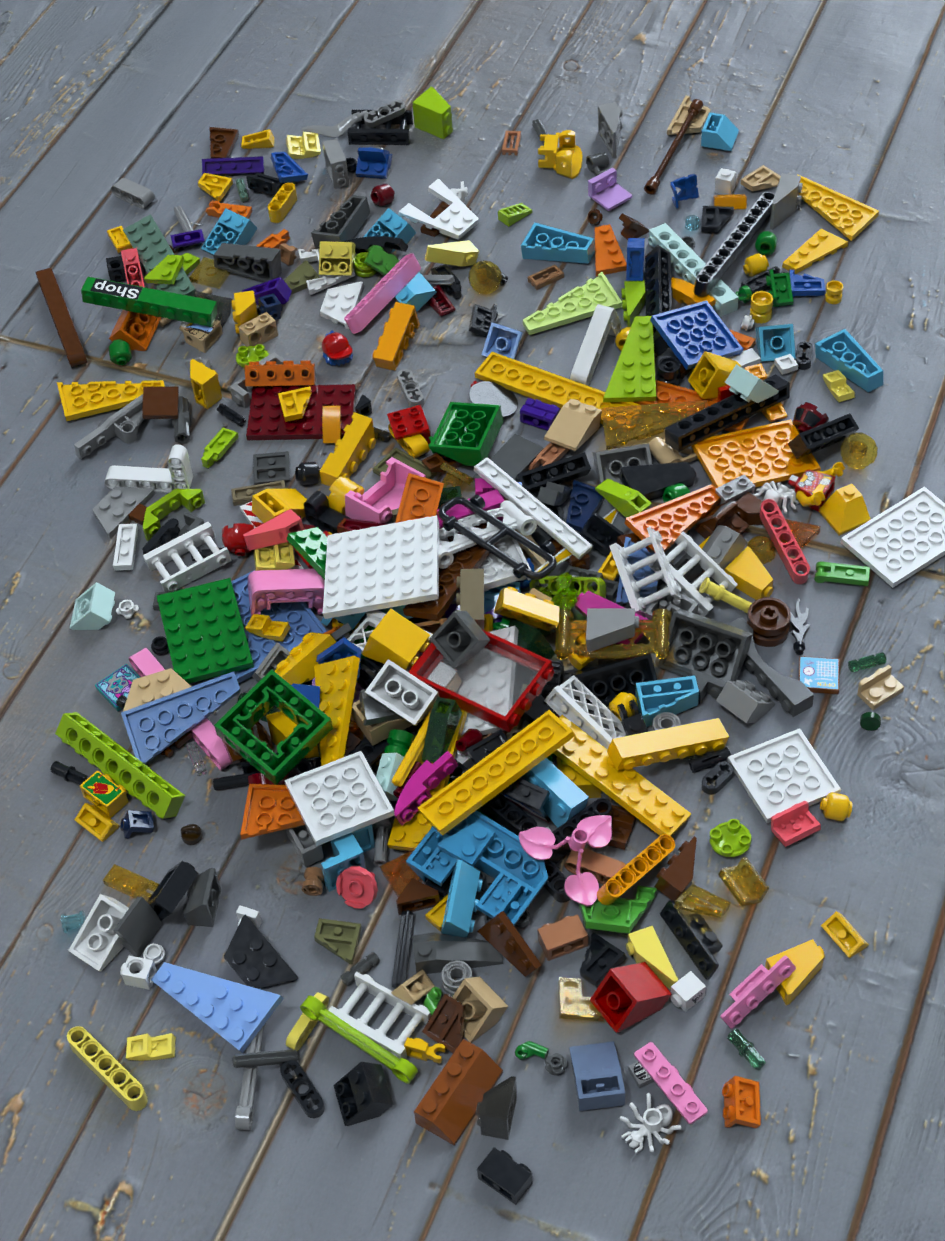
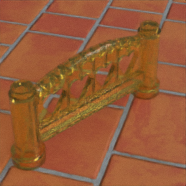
[555,609,672,660]

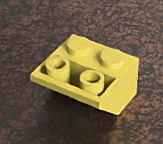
[319,241,355,276]

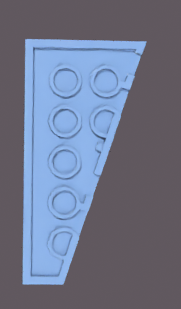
[151,962,284,1053]

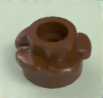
[587,209,603,225]

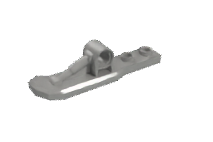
[74,394,144,459]

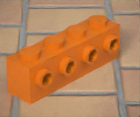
[245,360,316,386]

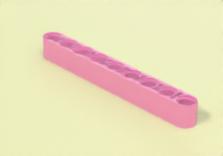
[129,648,232,770]

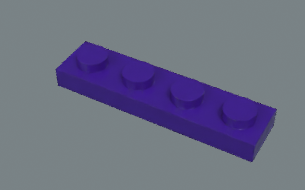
[202,156,265,175]

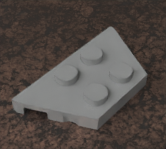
[92,486,154,539]

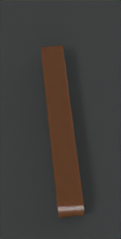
[35,267,87,368]

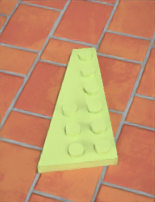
[523,272,622,335]

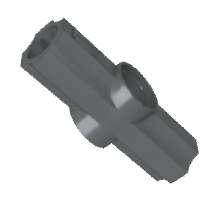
[172,396,192,444]

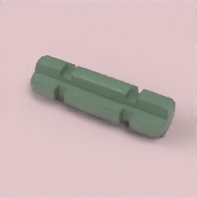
[236,178,249,202]

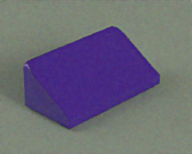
[170,229,205,249]

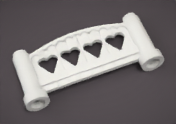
[439,500,537,569]

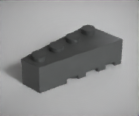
[214,243,282,283]

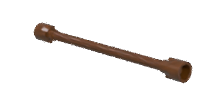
[644,99,704,195]

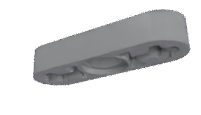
[364,100,405,128]
[397,369,424,407]

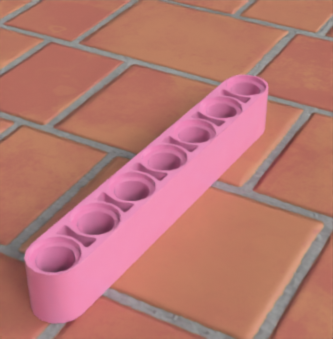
[344,253,421,334]

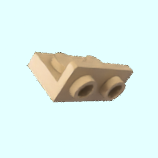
[857,665,904,710]

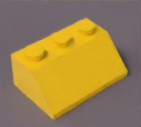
[494,587,559,631]

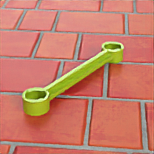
[300,995,418,1084]

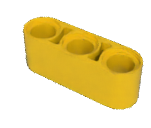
[267,183,297,223]
[388,424,430,458]

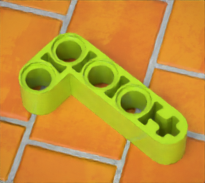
[530,576,606,599]

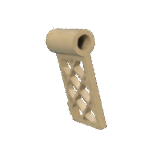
[649,434,718,464]

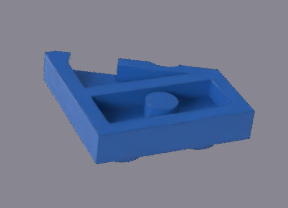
[789,269,825,296]

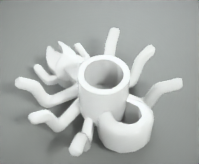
[753,481,799,514]
[620,1093,682,1153]

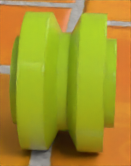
[354,252,377,277]

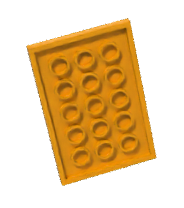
[691,419,821,488]

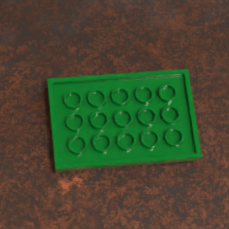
[157,578,254,684]

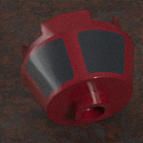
[792,402,829,433]

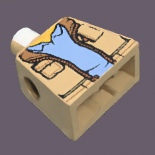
[180,320,223,353]

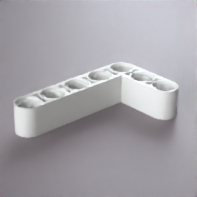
[570,304,621,386]
[104,445,193,493]

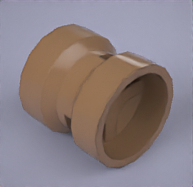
[302,867,324,896]

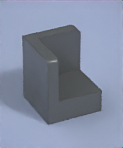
[178,513,204,536]

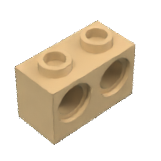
[238,312,278,347]

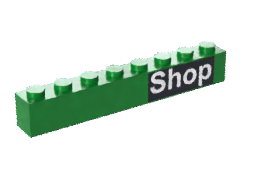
[81,277,217,327]

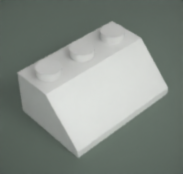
[365,659,440,726]

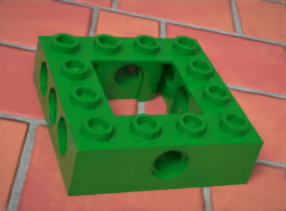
[214,669,333,785]

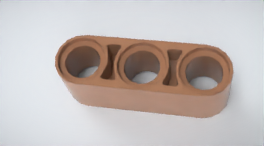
[564,848,626,885]

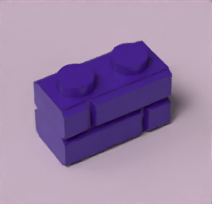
[520,398,561,431]

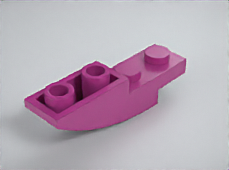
[394,751,458,826]

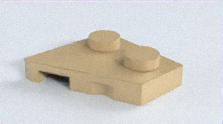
[741,165,781,191]

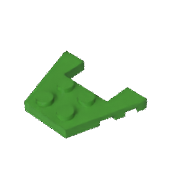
[579,886,657,934]

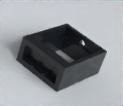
[147,861,199,921]

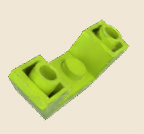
[143,489,205,541]

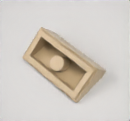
[391,969,435,1005]

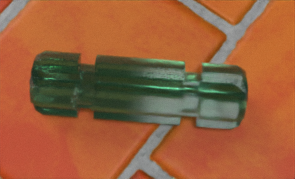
[848,652,887,672]

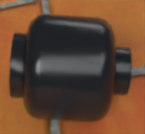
[295,462,321,485]

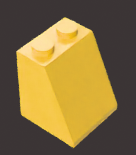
[688,351,741,399]
[362,608,430,670]
[266,711,319,758]

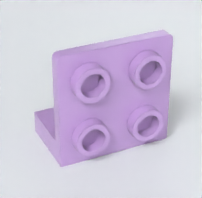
[588,167,632,211]

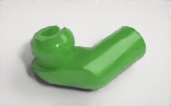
[424,987,442,1016]

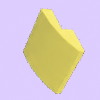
[286,132,321,159]
[254,542,295,571]

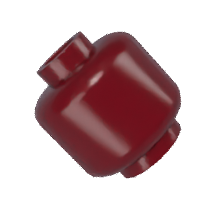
[371,184,395,206]

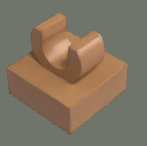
[279,243,298,266]

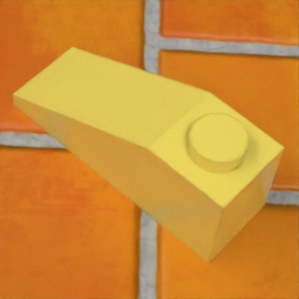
[425,240,479,267]
[626,926,678,990]

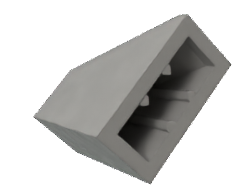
[586,608,639,652]

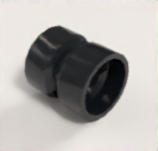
[657,357,681,386]

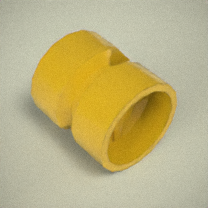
[750,291,773,324]

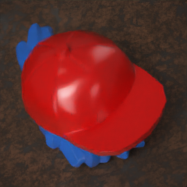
[322,330,353,366]

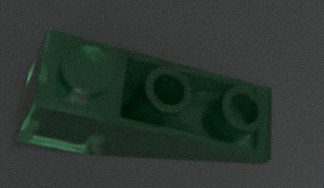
[422,697,462,764]

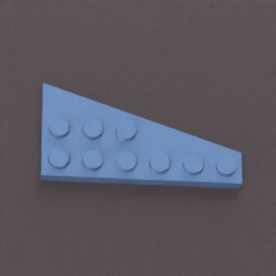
[121,672,241,764]

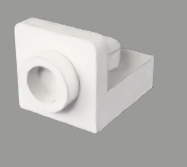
[449,181,468,203]

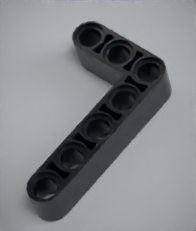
[544,798,614,903]

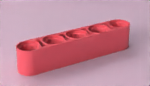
[759,499,810,584]

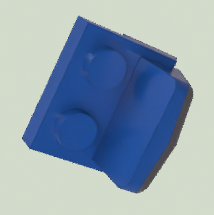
[355,145,392,179]

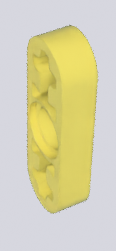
[286,992,329,1051]

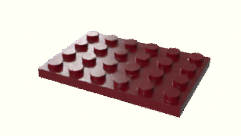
[246,384,356,440]

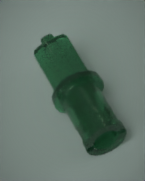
[727,1029,766,1070]

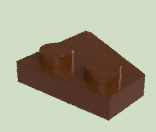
[422,993,466,1053]

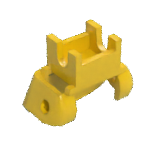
[538,130,582,179]

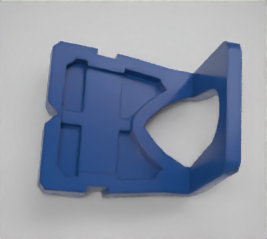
[670,174,699,209]

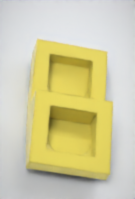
[823,370,855,402]
[126,1033,175,1061]

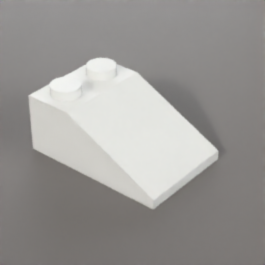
[68,894,129,972]

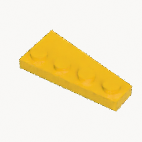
[782,229,848,274]

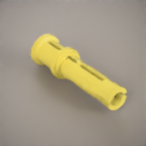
[699,577,752,614]

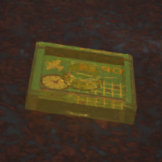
[189,257,230,289]

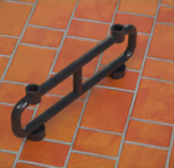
[438,495,557,580]

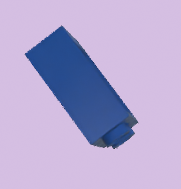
[626,238,645,281]

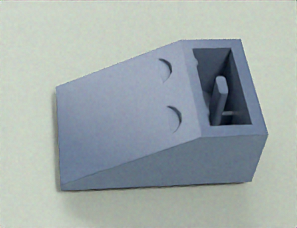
[569,1041,625,1111]

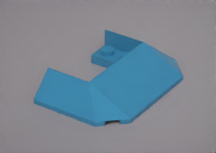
[406,811,548,926]

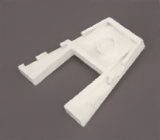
[398,179,479,240]

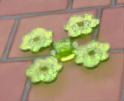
[541,572,577,611]

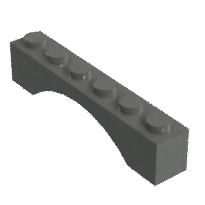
[728,617,814,717]

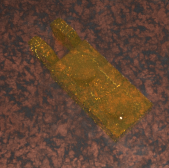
[103,864,159,901]

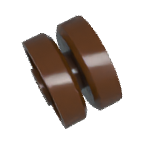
[747,597,791,647]

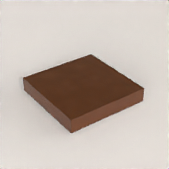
[142,387,179,419]

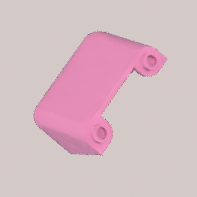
[345,457,426,524]
[247,569,325,617]

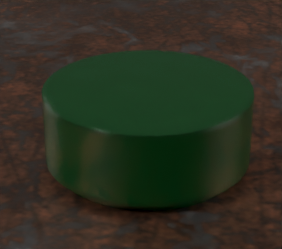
[860,712,881,731]

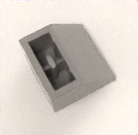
[716,680,775,723]

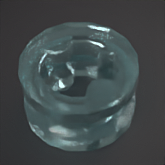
[685,215,700,231]

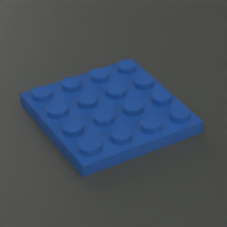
[650,300,743,370]

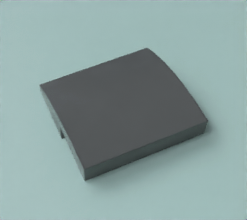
[253,451,290,485]
[113,897,162,957]

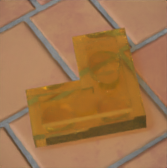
[558,977,604,1022]

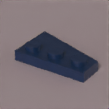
[566,480,605,532]

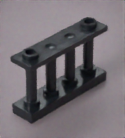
[347,110,413,145]

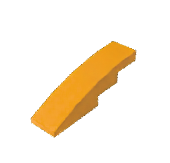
[671,277,716,306]

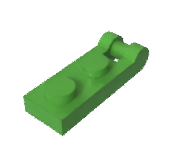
[814,561,870,586]

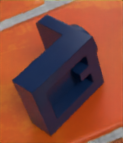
[120,810,154,838]

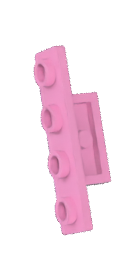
[720,955,796,1029]
[634,1042,708,1124]

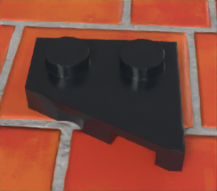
[580,933,626,987]

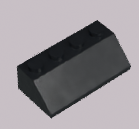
[571,651,657,712]

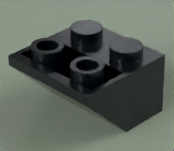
[333,1062,394,1126]

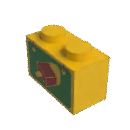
[80,770,129,818]

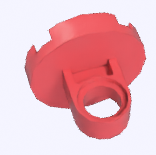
[336,866,378,908]

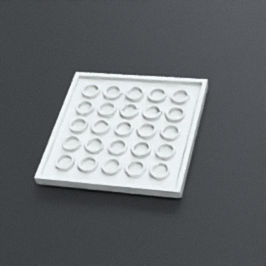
[323,515,439,619]

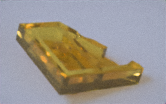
[674,884,731,918]

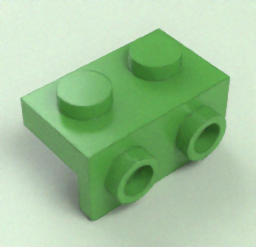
[364,245,399,276]

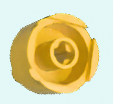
[326,477,364,516]

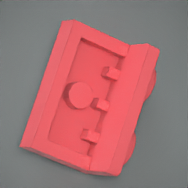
[771,800,821,847]

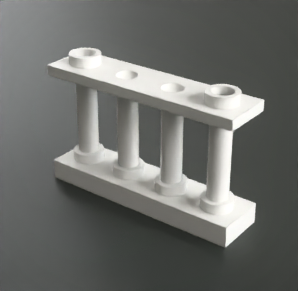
[143,522,232,592]
[610,527,681,616]
[648,531,738,617]
[329,972,431,1059]

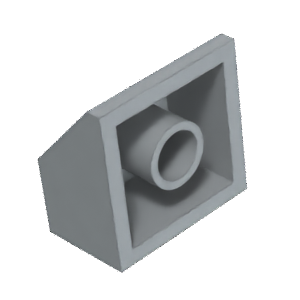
[702,525,748,571]

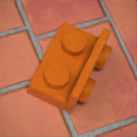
[722,1076,761,1128]

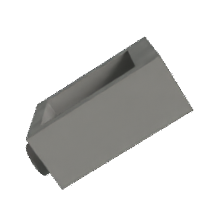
[322,138,349,189]

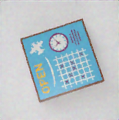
[799,656,839,694]

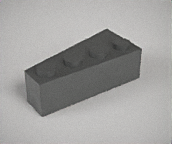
[311,195,370,249]

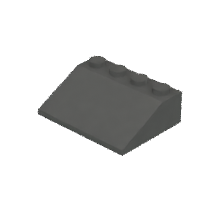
[658,609,753,682]

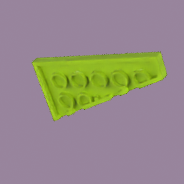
[603,316,656,402]

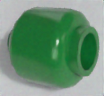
[755,231,778,256]
[109,339,132,366]
[663,483,690,503]

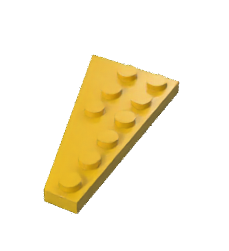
[797,174,879,241]
[57,380,165,421]
[314,656,360,766]

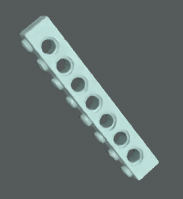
[648,223,739,317]

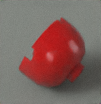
[222,523,254,556]

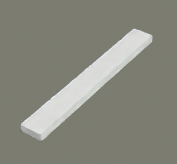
[474,457,593,559]

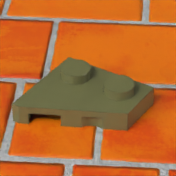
[284,260,320,294]
[314,918,362,964]

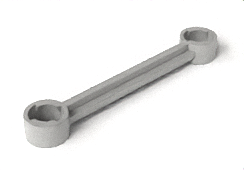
[235,1023,266,1130]

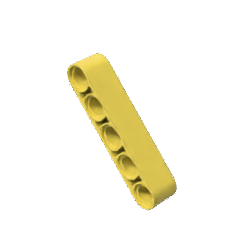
[67,1026,148,1111]

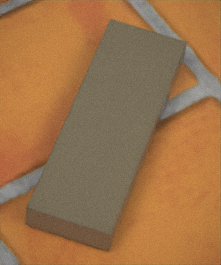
[231,480,286,506]

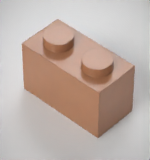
[538,914,588,961]

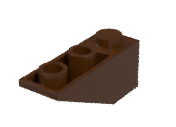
[654,836,697,902]

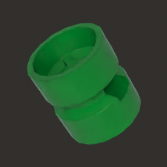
[384,729,415,757]

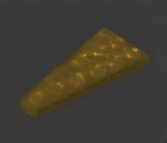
[601,400,708,450]

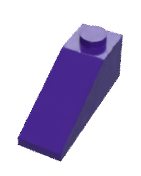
[242,277,292,305]

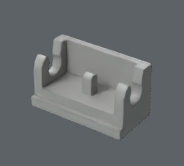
[252,642,290,681]

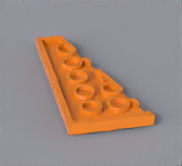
[625,484,721,553]
[240,784,305,840]

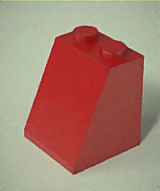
[590,962,672,1033]

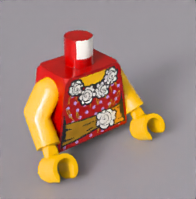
[788,462,845,512]

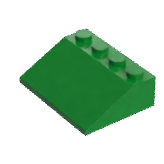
[429,402,503,466]

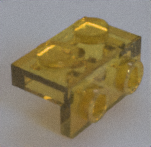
[718,857,769,907]

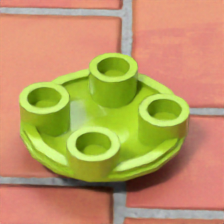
[236,344,269,368]
[710,819,752,857]

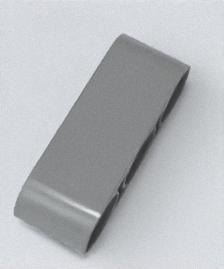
[111,178,155,209]

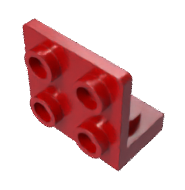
[387,405,431,444]

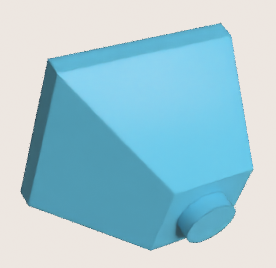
[395,272,436,312]
[755,324,796,362]

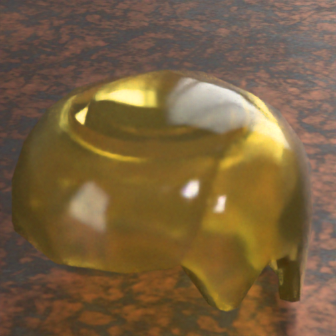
[746,536,776,564]

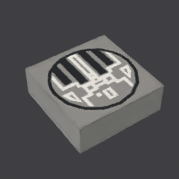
[628,1062,654,1088]

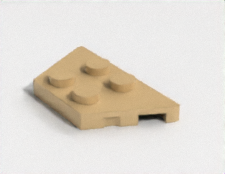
[667,95,711,135]
[123,668,192,712]

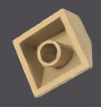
[453,977,508,1043]

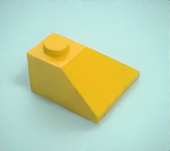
[819,484,871,536]

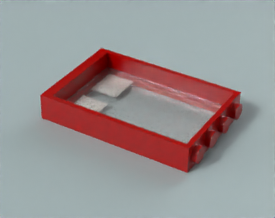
[409,629,554,732]

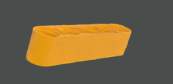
[597,834,675,905]

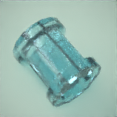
[61,910,86,933]

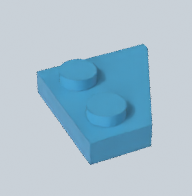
[438,822,495,867]

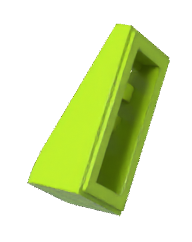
[498,203,532,227]

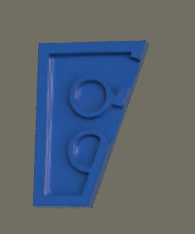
[271,151,308,183]

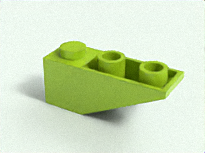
[621,280,646,327]
[595,478,652,518]

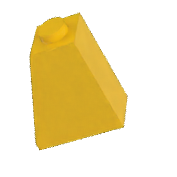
[725,546,773,600]
[765,939,825,1005]

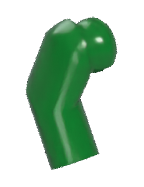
[515,1041,549,1060]

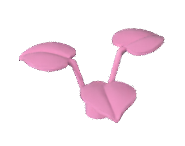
[518,815,612,906]

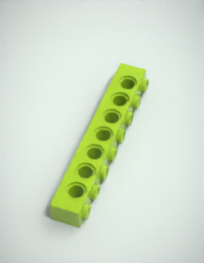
[55,712,185,819]

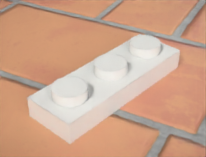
[113,524,138,571]

